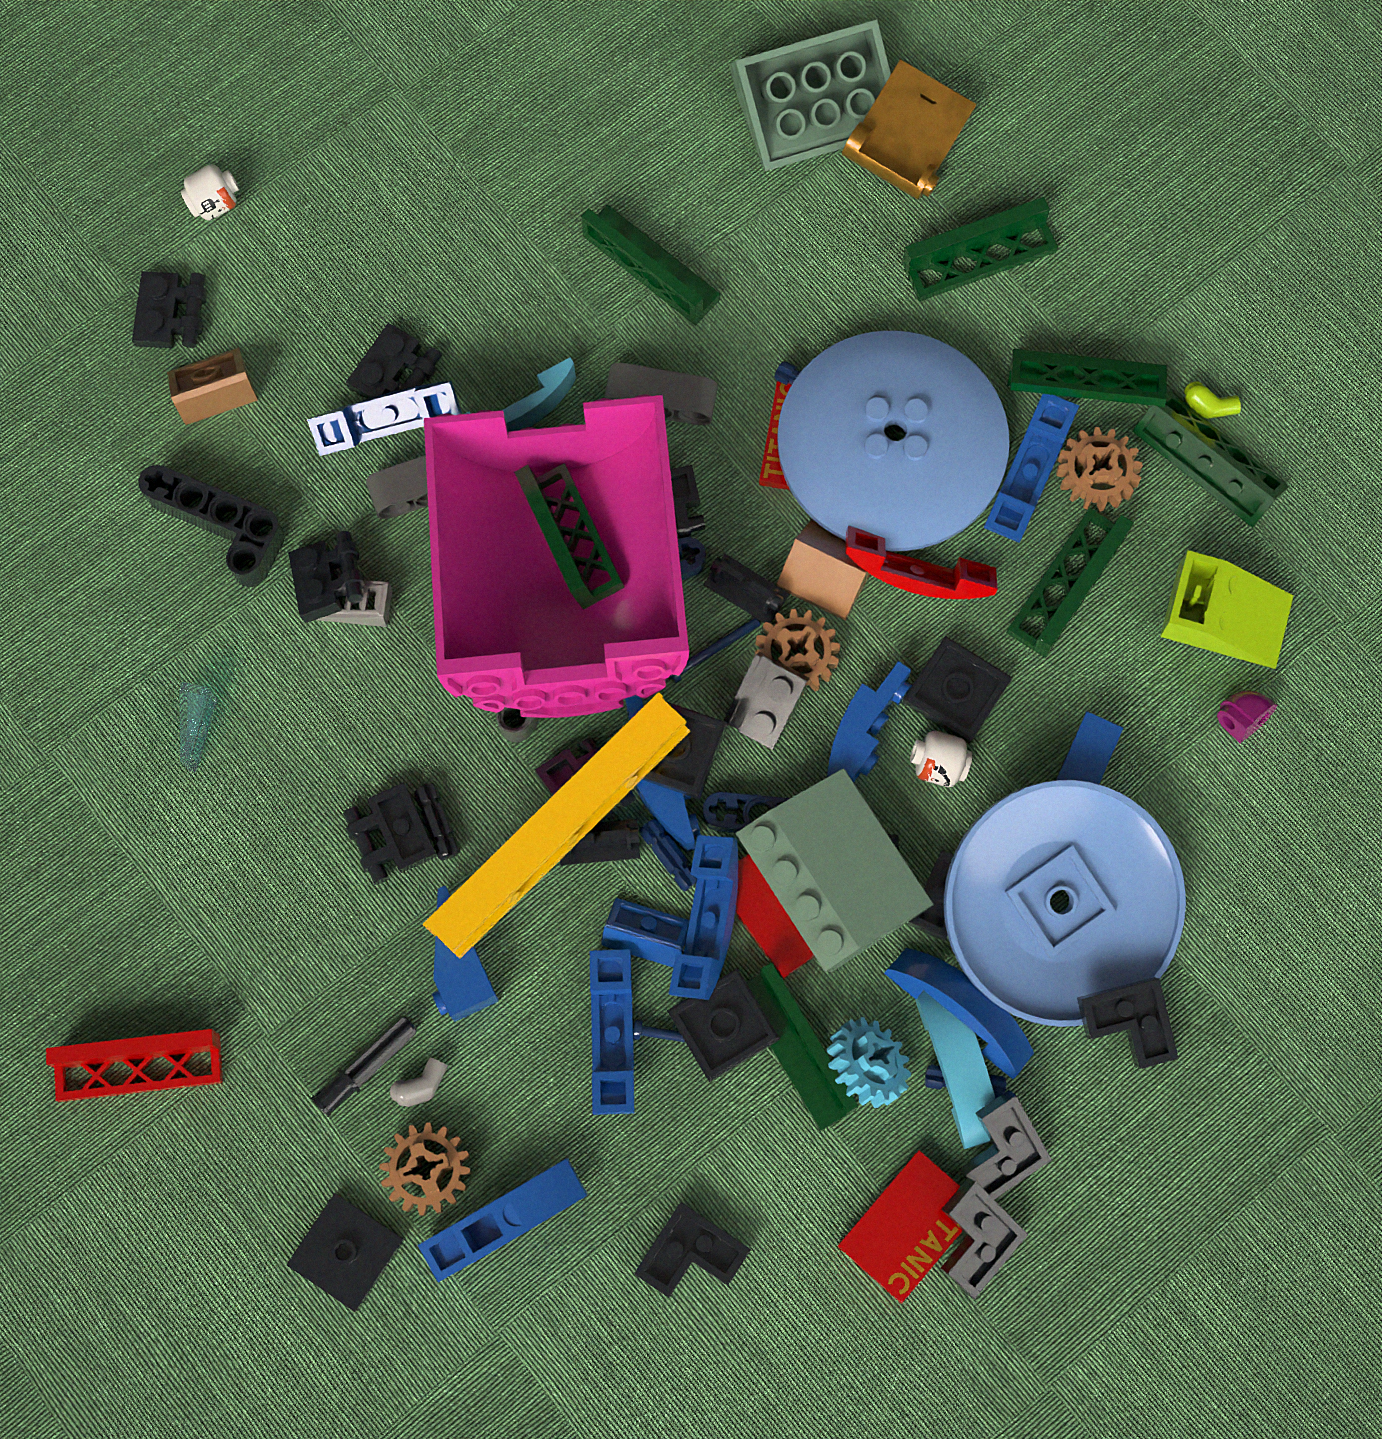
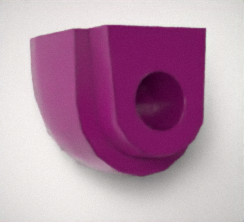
[1217,690,1277,743]

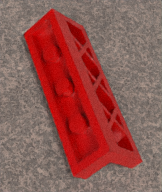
[46,1029,223,1102]

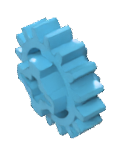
[827,1017,911,1108]

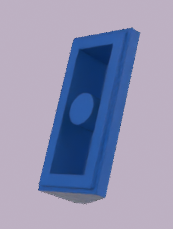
[601,898,690,967]

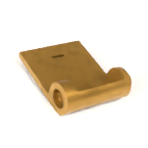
[842,59,977,200]

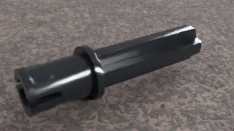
[311,1015,417,1118]

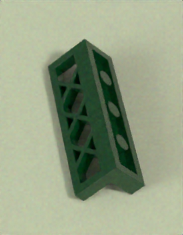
[902,197,1058,302]
[581,204,720,326]
[1007,349,1167,407]
[1132,391,1289,528]
[514,463,625,610]
[1006,508,1134,658]
[746,962,859,1132]

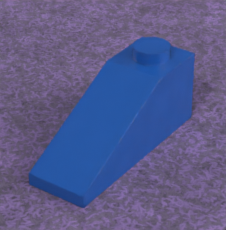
[431,885,499,1022]

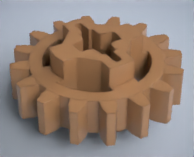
[1056,427,1143,511]
[754,609,840,695]
[379,1123,472,1216]

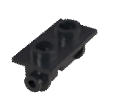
[703,554,790,623]
[560,819,641,866]

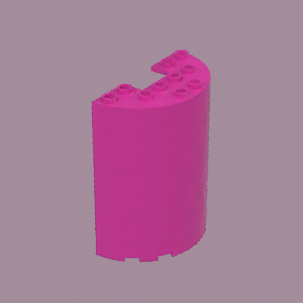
[424,394,689,718]

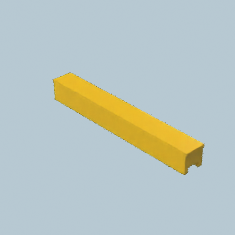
[422,692,690,959]

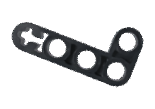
[138,465,285,588]

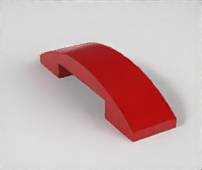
[845,526,998,599]

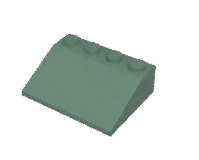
[729,19,891,171]
[736,768,934,972]

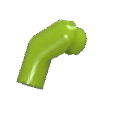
[1184,381,1241,419]

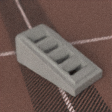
[317,581,392,627]

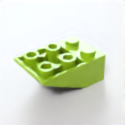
[1160,550,1294,669]

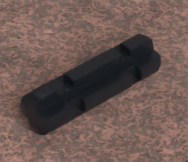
[414,783,460,860]

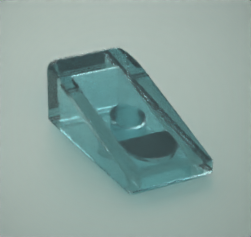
[179,682,217,772]

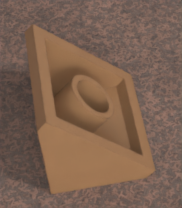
[167,348,258,425]
[776,520,870,621]

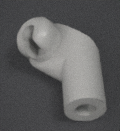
[390,1057,448,1107]

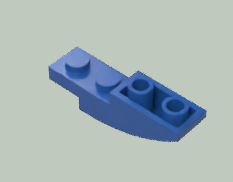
[826,661,912,782]
[625,695,701,852]
[418,1158,588,1283]

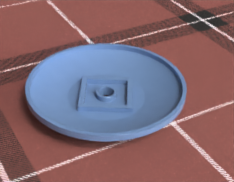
[777,330,1009,551]
[944,780,1186,1027]

